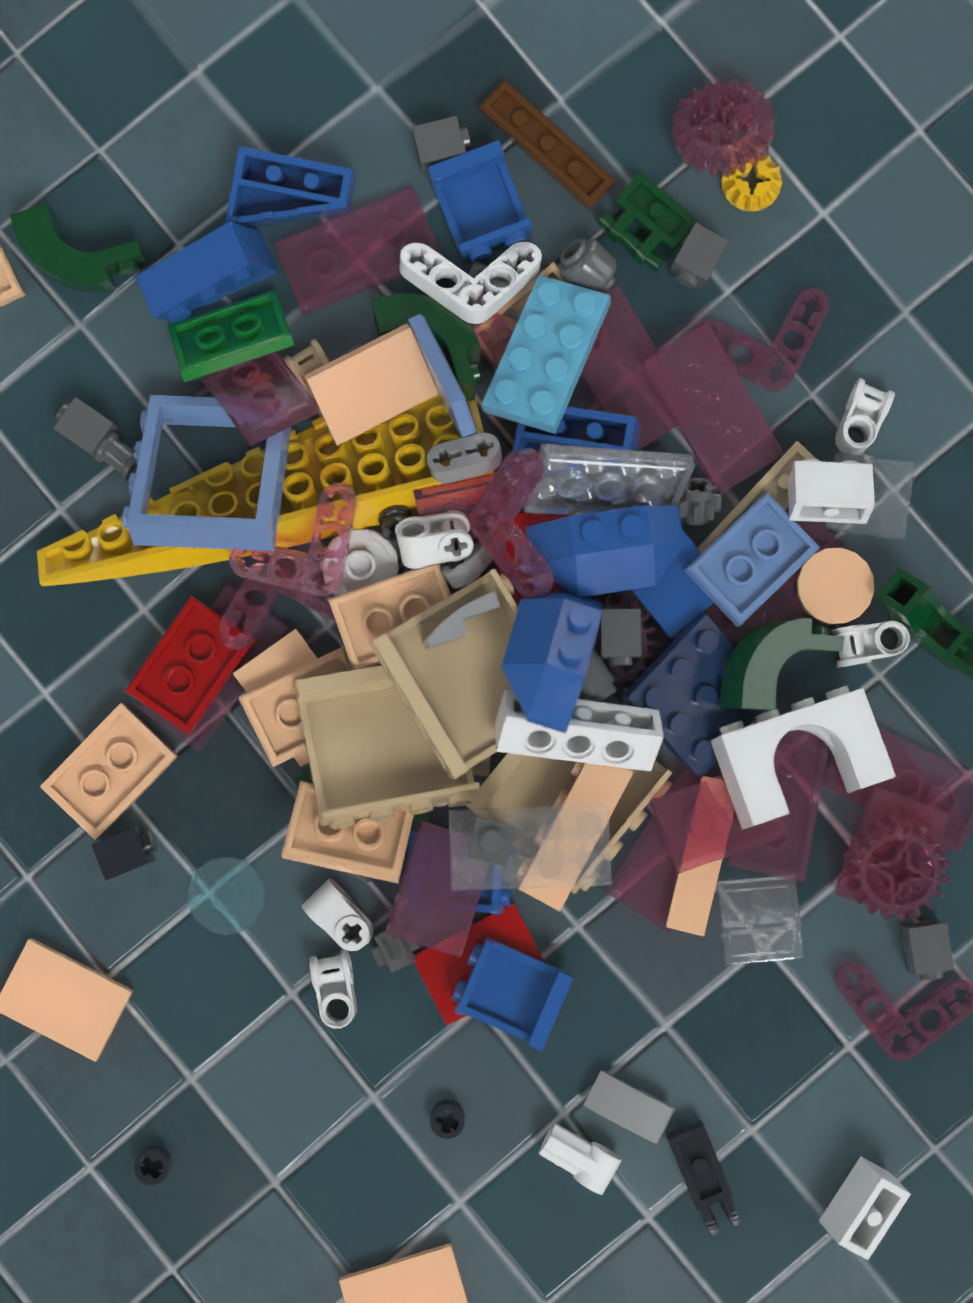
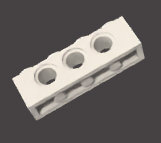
[495,689,663,771]

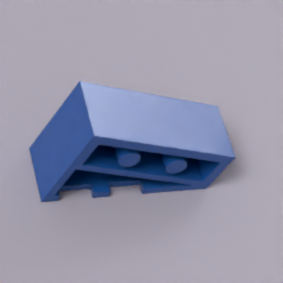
[225,146,357,227]
[135,222,279,323]
[508,407,641,482]

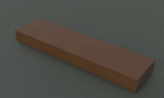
[479,80,616,211]

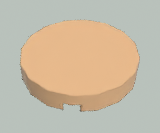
[796,548,874,625]

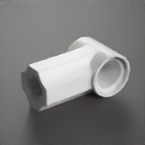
[538,1123,622,1195]

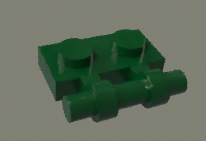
[598,172,698,272]

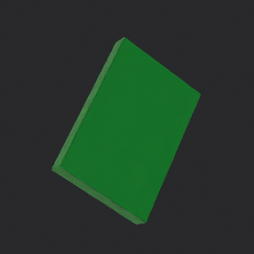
[168,290,294,382]

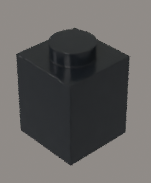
[91,825,157,881]

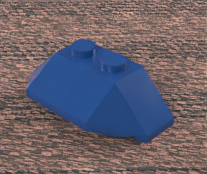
[525,505,684,597]
[501,589,603,734]

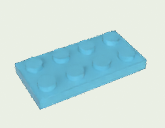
[481,275,611,434]

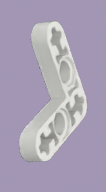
[399,242,542,324]

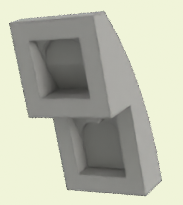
[423,592,500,650]
[584,1070,675,1144]

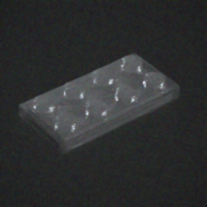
[522,444,695,515]
[449,804,611,891]

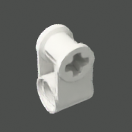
[835,378,895,456]
[395,510,473,569]
[831,621,910,668]
[302,878,374,951]
[309,950,357,1028]

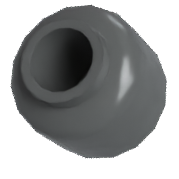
[560,238,617,293]

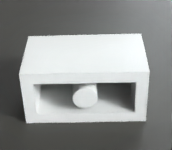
[788,459,875,524]
[819,1157,911,1260]

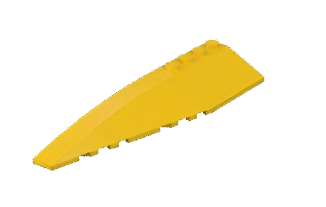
[37,394,499,587]

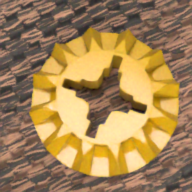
[721,150,783,212]

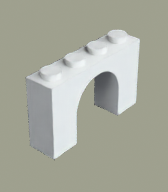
[711,686,896,830]

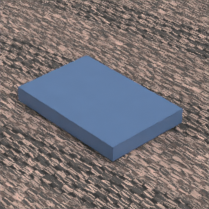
[408,314,477,438]
[684,492,820,627]

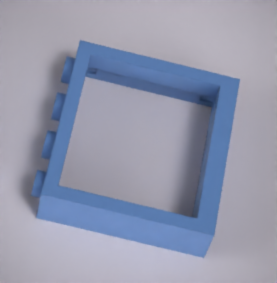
[123,395,292,551]

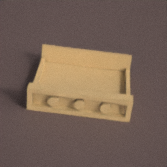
[369,569,518,779]
[295,665,480,829]
[466,698,673,894]

